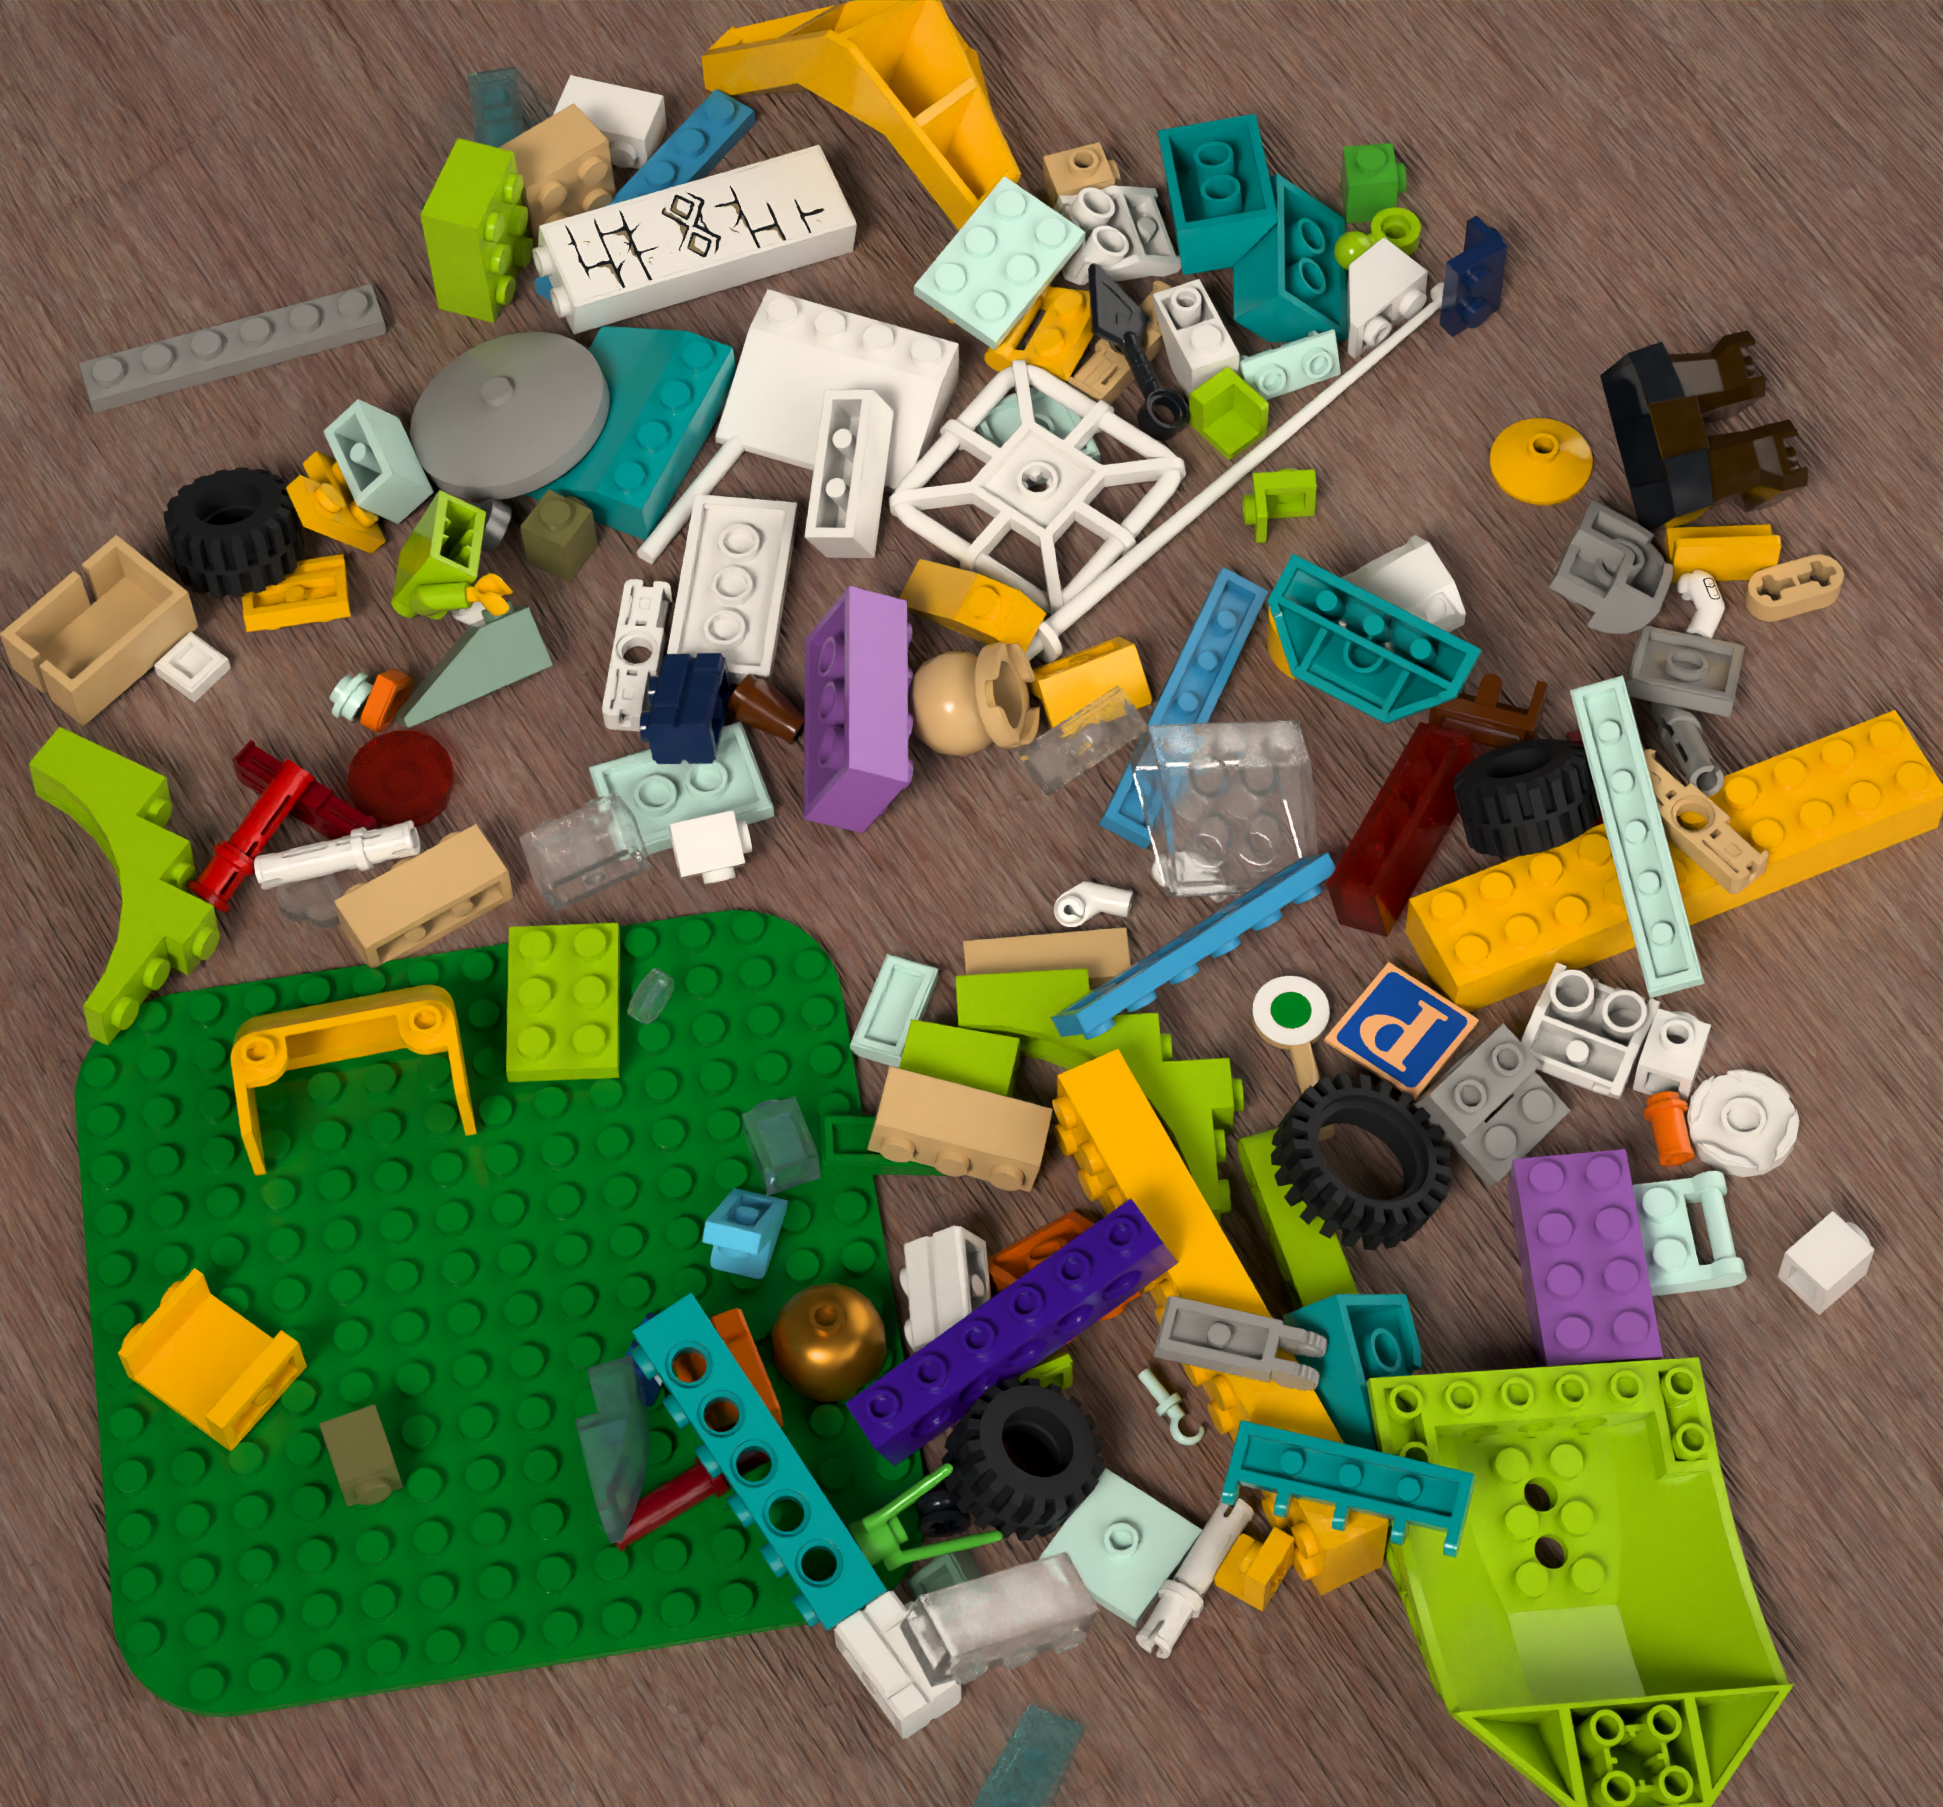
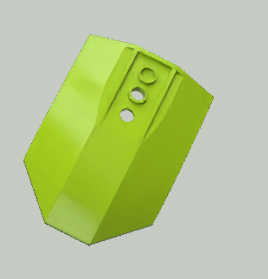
[1366,1357,1794,1807]

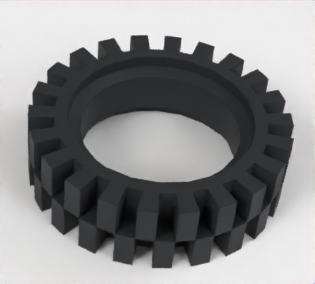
[1271,1073,1452,1250]

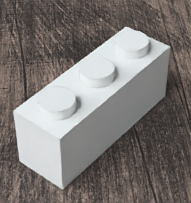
[805,389,894,558]

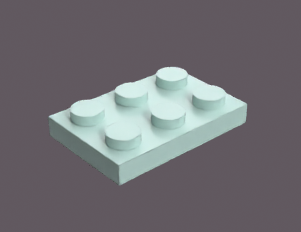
[914,176,1086,350]

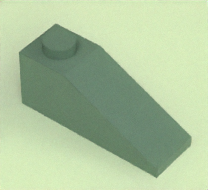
[395,600,553,728]

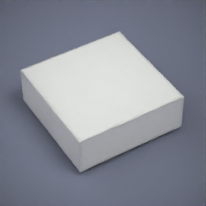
[154,631,231,703]

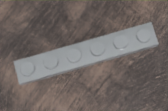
[79,284,387,413]

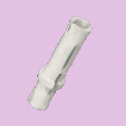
[254,820,420,890]
[1136,1496,1255,1659]

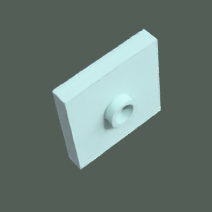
[1039,1468,1202,1628]

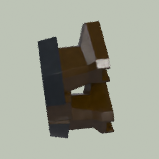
[1600,330,1808,532]

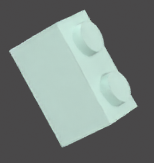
[323,399,433,524]

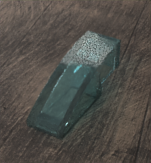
[575,1355,649,1544]

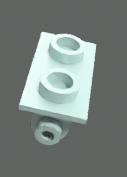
[1239,329,1341,400]

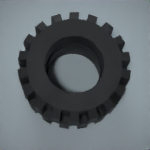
[164,467,305,598]
[1453,739,1601,857]
[942,1377,1104,1541]

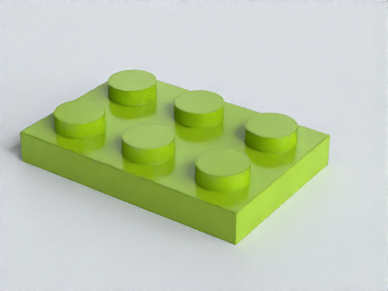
[506,923,620,1082]

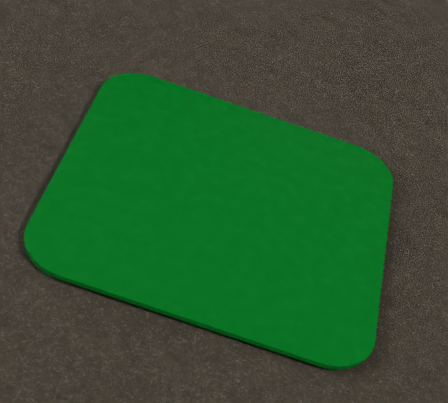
[75,910,925,1717]

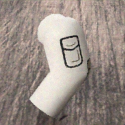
[1677,569,1725,639]

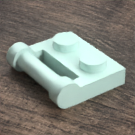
[1632,1171,1747,1296]

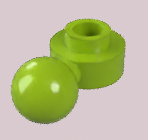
[1334,207,1421,270]

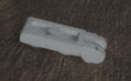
[1154,1296,1328,1391]

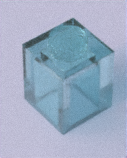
[742,1096,820,1196]

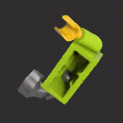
[391,490,513,620]

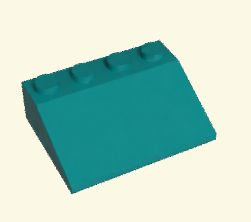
[523,326,736,540]

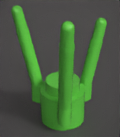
[848,1463,1003,1572]

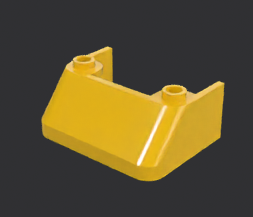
[231,985,477,1176]

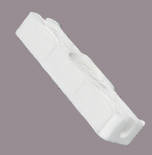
[602,579,673,732]

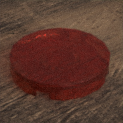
[347,731,455,827]

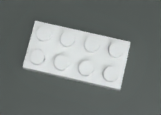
[667,494,798,684]

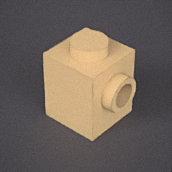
[1043,142,1121,208]

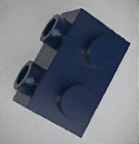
[1440,215,1507,337]

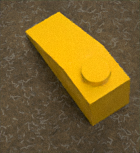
[899,559,1046,653]

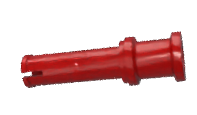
[186,758,315,914]

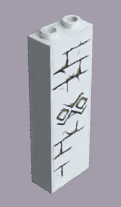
[532,144,857,335]

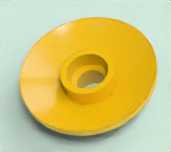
[1489,418,1593,505]

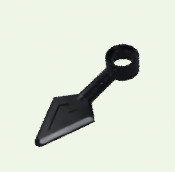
[1088,263,1189,441]

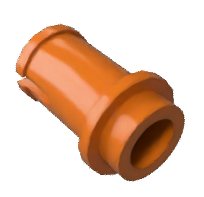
[1643,1091,1695,1167]

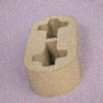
[1745,554,1844,622]

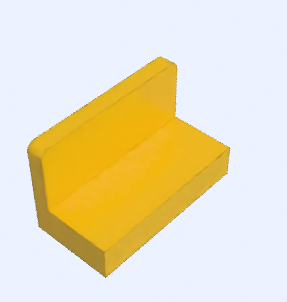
[1664,524,1781,583]
[1026,636,1152,739]

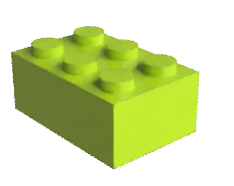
[420,138,534,323]

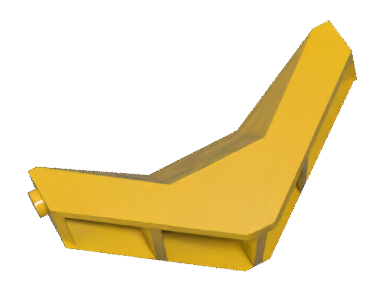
[701,0,1021,231]

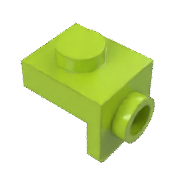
[1242,468,1317,543]

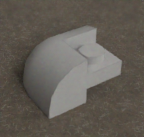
[1549,499,1673,634]

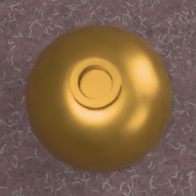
[771,1283,887,1402]

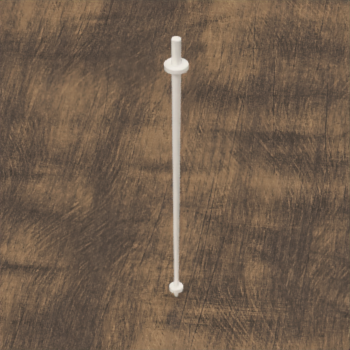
[1025,282,1444,663]

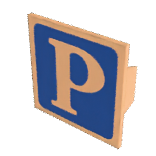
[1324,962,1479,1101]

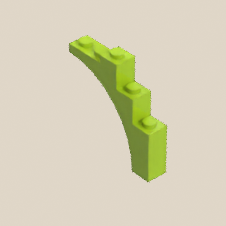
[29,726,220,1046]
[955,968,1244,1225]

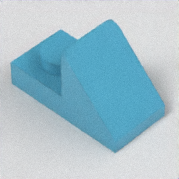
[702,1188,788,1279]

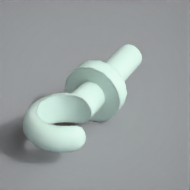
[1137,1368,1205,1446]

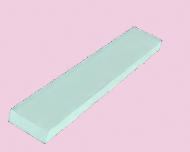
[1570,675,1705,998]

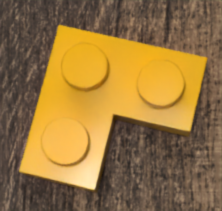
[286,451,386,554]

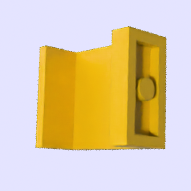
[118,1268,307,1452]

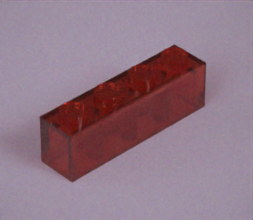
[1326,722,1475,937]

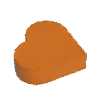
[360,668,413,733]

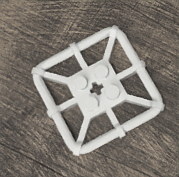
[889,359,1186,616]

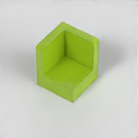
[1188,366,1269,460]

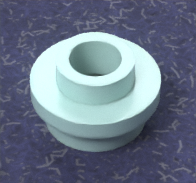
[329,672,373,723]

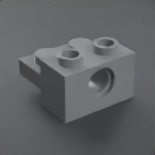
[1407,1023,1571,1187]

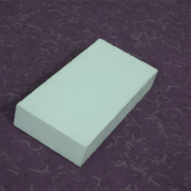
[850,954,939,1068]

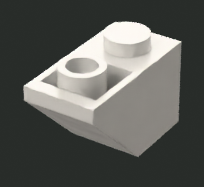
[1346,237,1428,359]
[1152,279,1240,402]

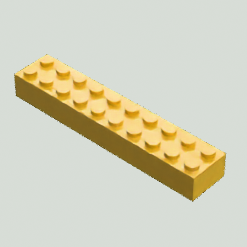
[1405,710,1943,1013]
[1052,1049,1389,1596]

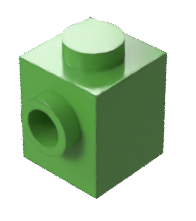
[1340,143,1406,223]

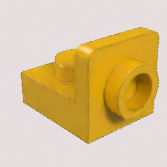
[1214,1526,1295,1612]

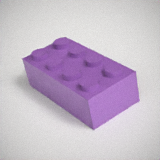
[804,586,913,833]
[1508,1149,1663,1367]

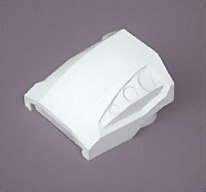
[1052,185,1181,285]
[1341,535,1466,633]
[1521,962,1660,1100]

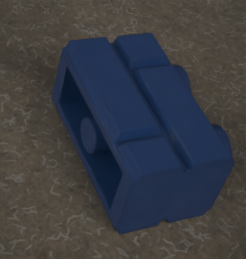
[640,653,732,764]

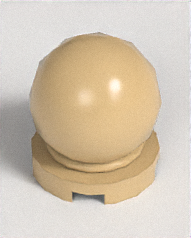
[908,642,1040,757]

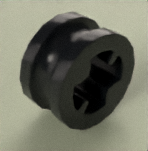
[915,1490,971,1537]

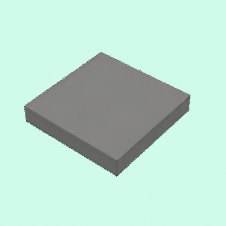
[1626,626,1745,717]

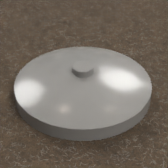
[410,331,610,501]

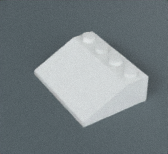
[715,289,959,494]

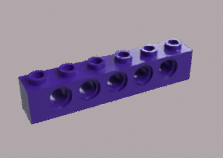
[845,1198,1178,1467]

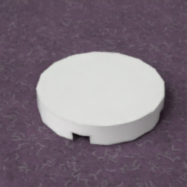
[1685,1069,1800,1177]

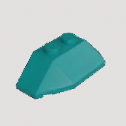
[1267,553,1482,725]

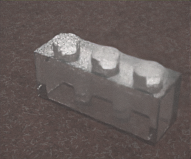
[899,1552,1100,1687]

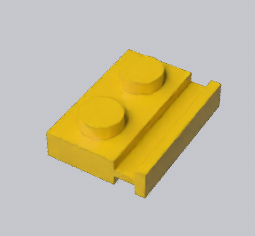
[242,554,351,632]

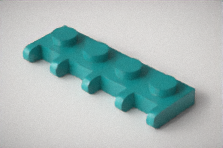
[1221,1420,1476,1558]

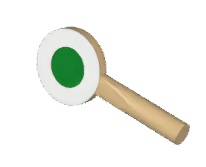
[1252,976,1335,1141]

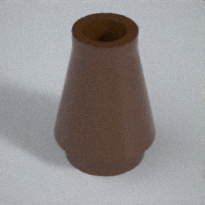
[727,673,805,745]

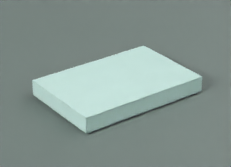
[589,722,774,863]

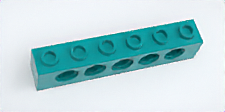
[630,1293,887,1633]

